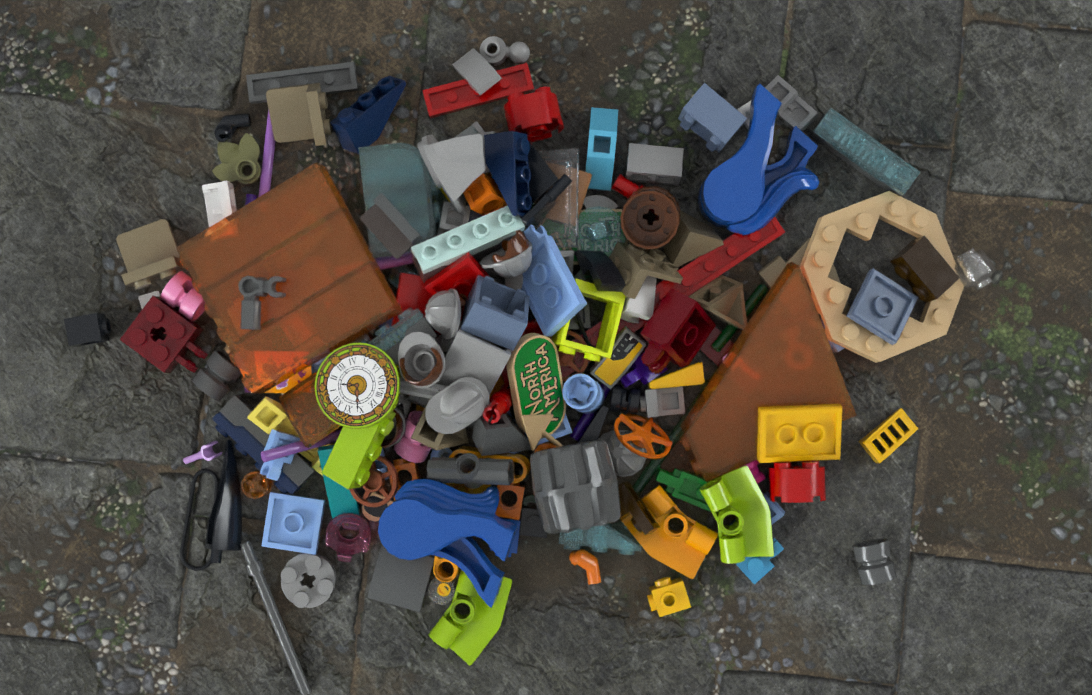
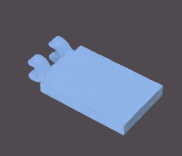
[521,224,587,337]

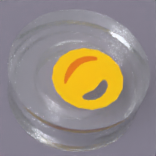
[427,578,455,605]

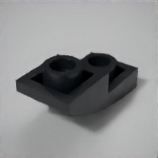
[575,250,626,292]

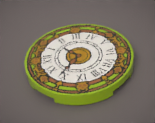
[315,343,401,429]

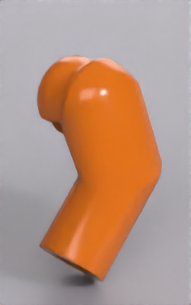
[569,549,601,584]

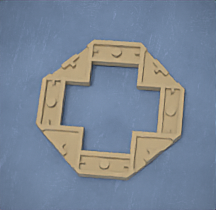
[799,191,964,363]

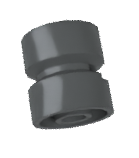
[191,350,243,401]
[853,538,897,585]

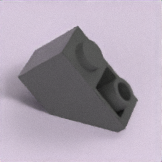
[472,413,531,456]

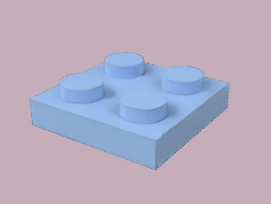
[261,491,326,555]

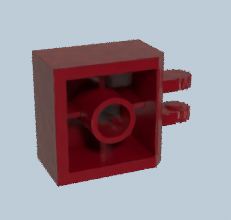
[640,288,716,374]
[120,296,208,373]

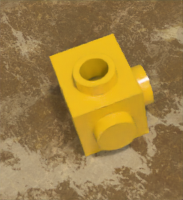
[647,577,691,617]

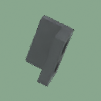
[360,193,422,259]

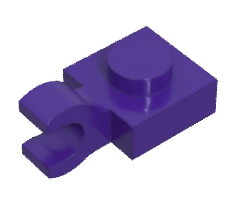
[620,352,668,388]

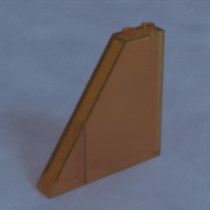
[679,262,856,482]

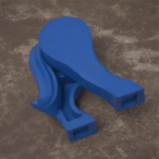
[697,84,819,235]
[378,479,518,608]

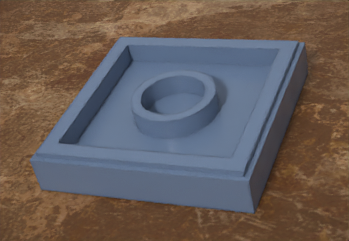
[847,268,919,345]

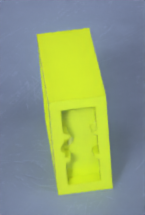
[551,279,626,362]

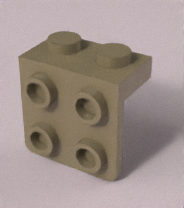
[266,83,332,146]
[116,219,185,290]
[609,242,683,299]

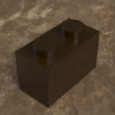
[890,235,960,303]

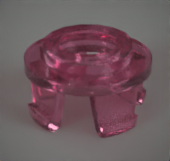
[325,513,371,562]

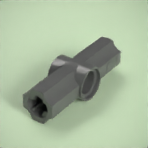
[427,453,515,489]

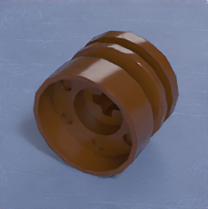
[620,186,680,249]

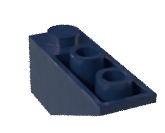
[330,76,406,155]
[484,131,532,217]

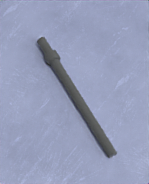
[240,540,312,695]

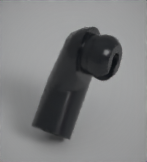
[214,113,251,142]

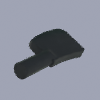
[521,173,572,228]

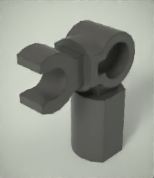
[238,276,286,330]

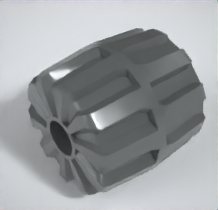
[530,439,621,534]

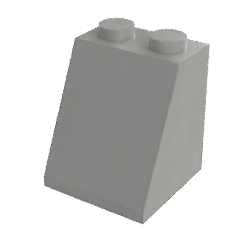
[436,317,512,395]

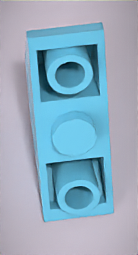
[585,107,618,191]

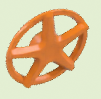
[614,414,672,459]

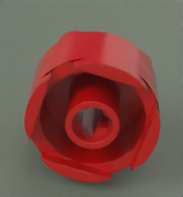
[504,87,564,143]
[769,460,826,503]

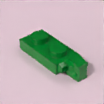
[655,468,711,512]

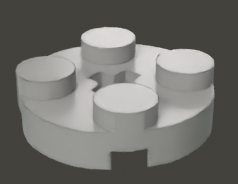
[281,553,337,608]

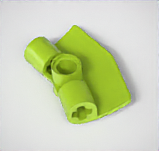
[700,465,774,564]
[429,570,512,666]

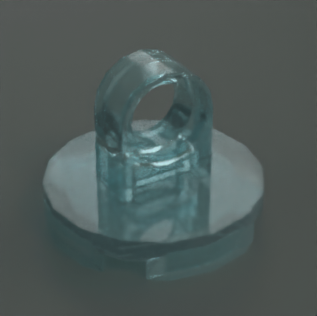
[571,206,625,257]

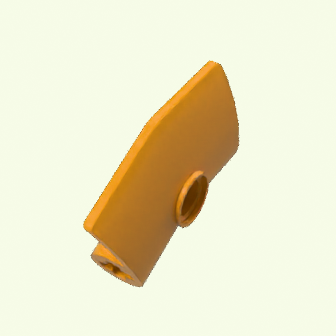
[622,485,718,579]

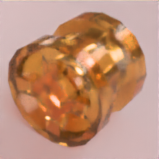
[241,470,272,499]

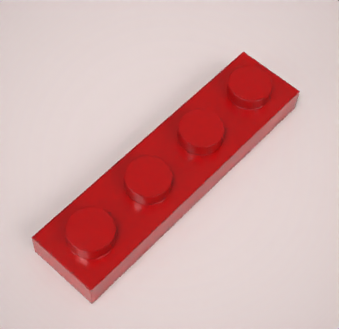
[422,63,534,118]

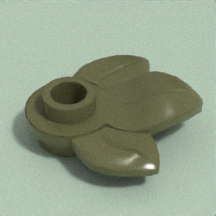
[212,133,261,184]

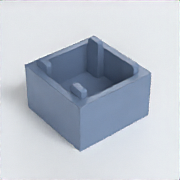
[678,83,747,153]
[461,275,530,351]

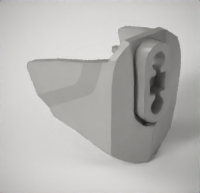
[417,131,495,213]

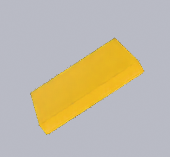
[757,404,842,463]

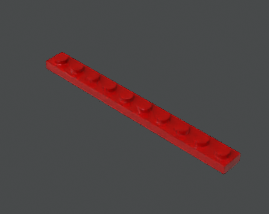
[560,217,785,377]

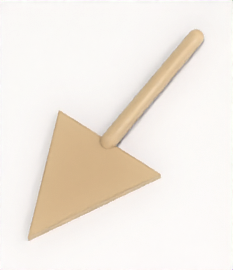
[521,414,564,451]

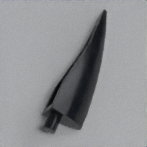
[205,440,242,563]

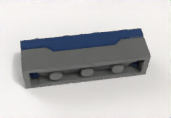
[212,395,316,495]

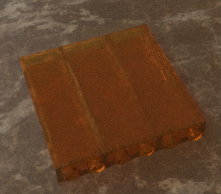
[177,163,403,393]

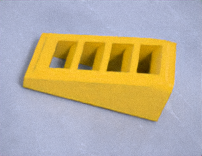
[647,362,705,389]
[858,408,918,464]

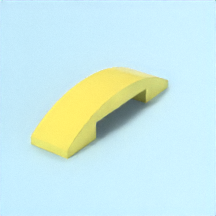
[247,396,334,476]

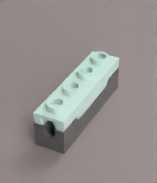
[411,206,525,283]

